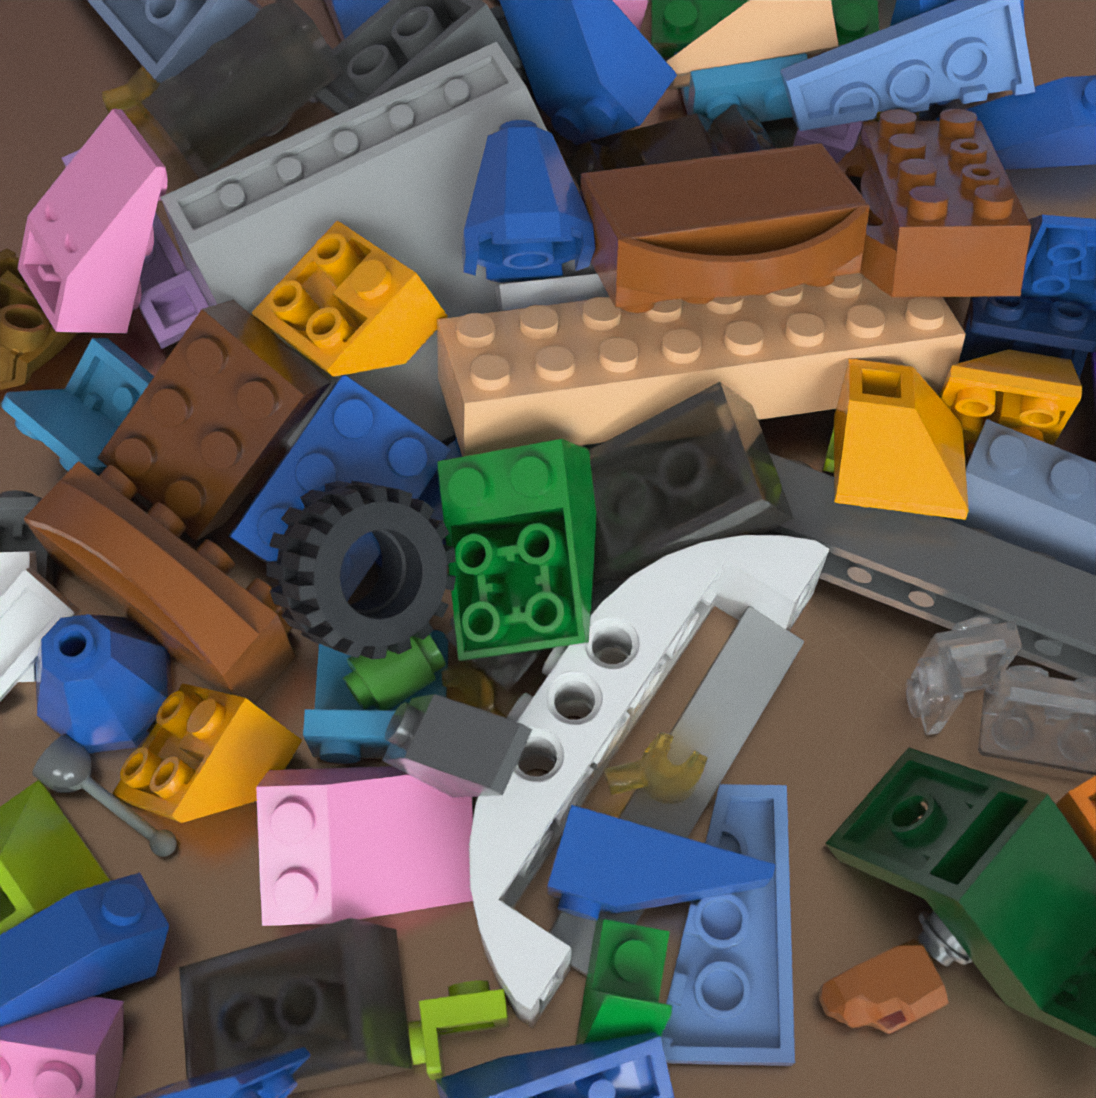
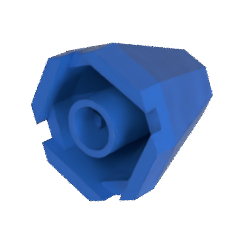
[462,120,595,283]
[35,614,172,753]

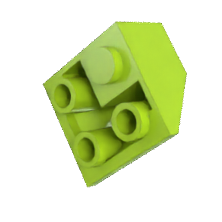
[0,780,111,935]

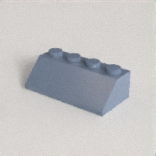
[88,0,272,84]
[943,419,1096,575]

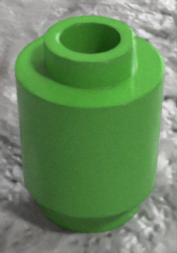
[343,635,446,711]

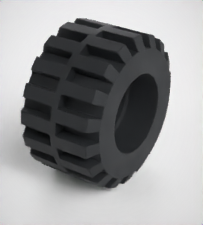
[267,481,456,659]

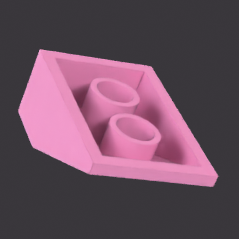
[256,767,473,926]

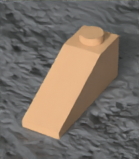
[666,0,839,90]

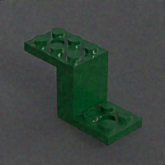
[825,747,1096,1048]

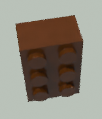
[97,300,331,541]

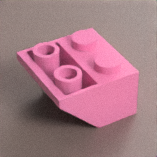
[0,997,123,1098]

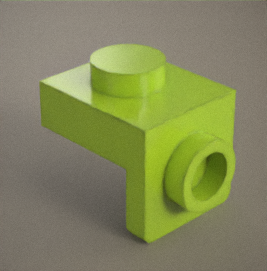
[409,980,509,1080]

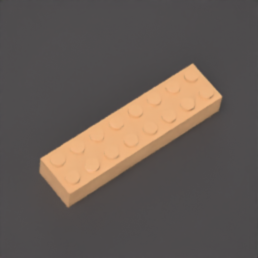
[437,273,966,457]

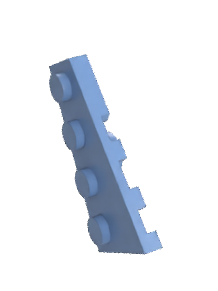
[780,0,1035,131]
[660,784,795,1066]

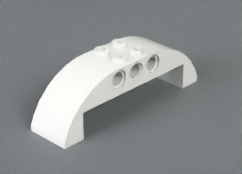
[469,535,829,1028]

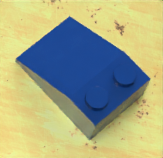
[499,0,677,145]

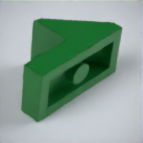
[575,918,673,1045]

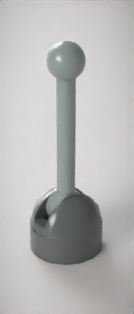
[32,734,177,857]

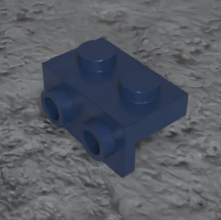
[959,296,1096,380]

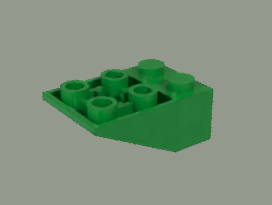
[437,439,597,661]

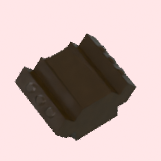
[566,104,777,190]

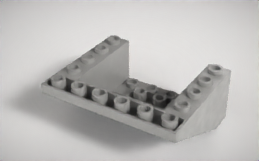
[160,41,597,451]

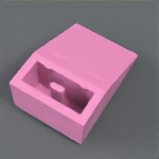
[18,109,168,333]

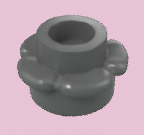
[918,910,972,966]

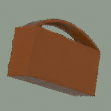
[837,109,1031,297]
[580,143,870,313]
[23,461,296,704]

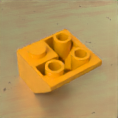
[251,220,448,377]
[939,349,1082,445]
[834,358,969,520]
[112,683,302,823]

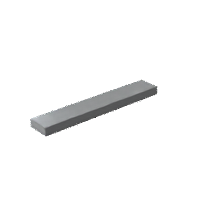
[548,606,805,977]

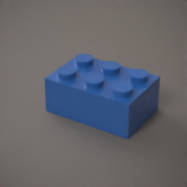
[228,375,451,602]

